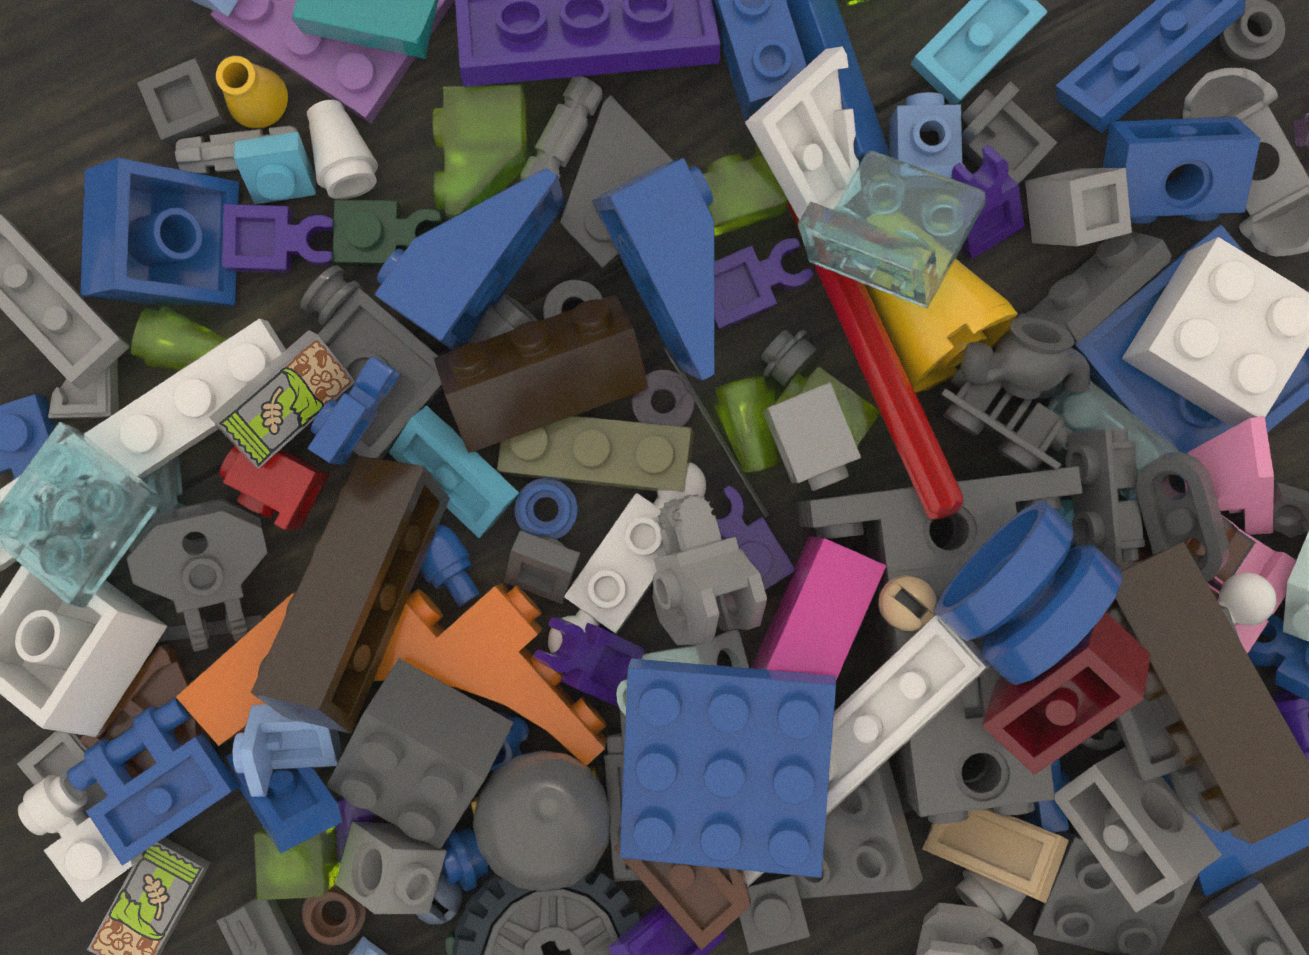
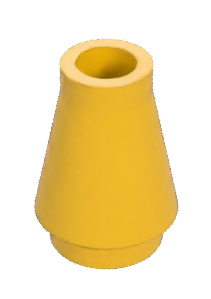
[216,56,288,129]

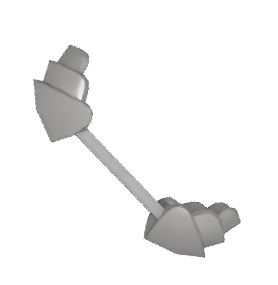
[1182,68,1309,257]

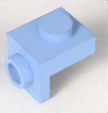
[233,704,342,797]

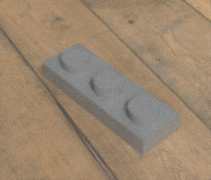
[0,214,130,390]

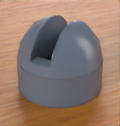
[417,871,465,924]

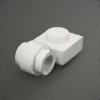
[18,773,143,902]

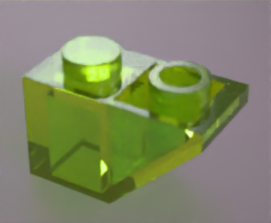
[433,85,527,220]

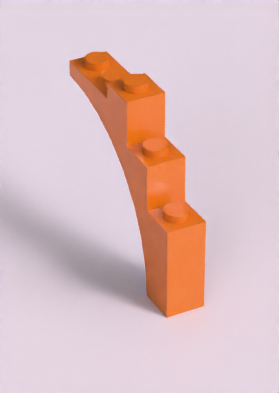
[176,583,607,765]

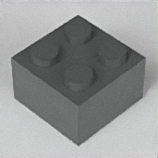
[326,658,514,850]

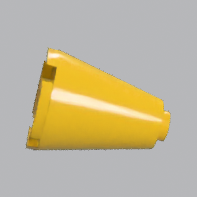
[851,213,1018,393]

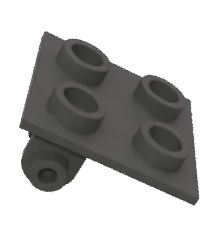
[939,366,1073,472]
[1032,826,1199,955]

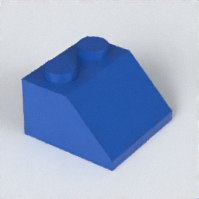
[80,158,239,306]

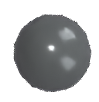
[473,750,612,892]

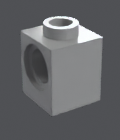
[1025,168,1132,246]
[763,382,861,491]
[335,822,446,914]

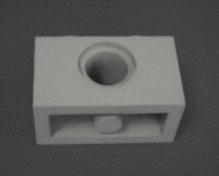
[1055,747,1222,913]

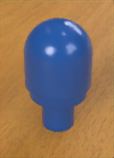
[420,524,481,608]

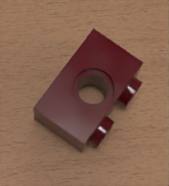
[982,612,1151,775]

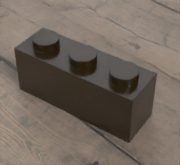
[433,294,649,453]

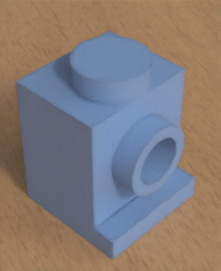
[889,92,965,193]

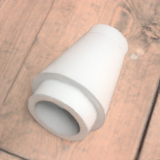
[307,100,378,200]

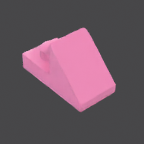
[1185,416,1274,535]

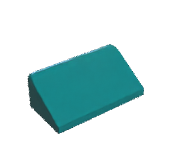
[292,0,438,59]

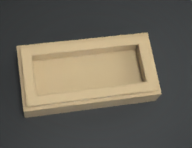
[923,808,1069,903]

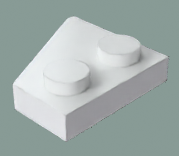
[745,46,862,231]

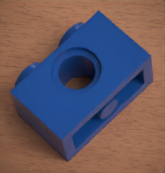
[712,0,807,124]
[1103,117,1261,223]

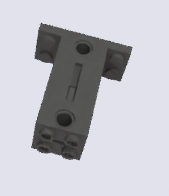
[796,466,1082,824]

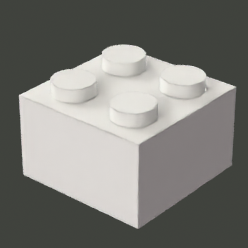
[1122,237,1309,426]
[0,548,167,737]

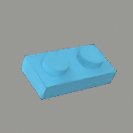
[910,0,1048,105]
[388,406,519,538]

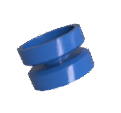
[934,501,1123,685]

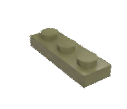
[497,416,694,492]

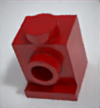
[219,446,330,530]

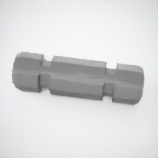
[521,76,602,181]
[175,125,298,174]

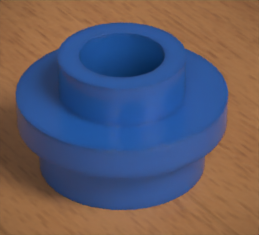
[515,478,578,539]
[441,827,489,892]

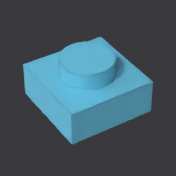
[234,132,316,204]

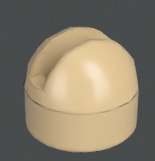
[879,575,937,631]

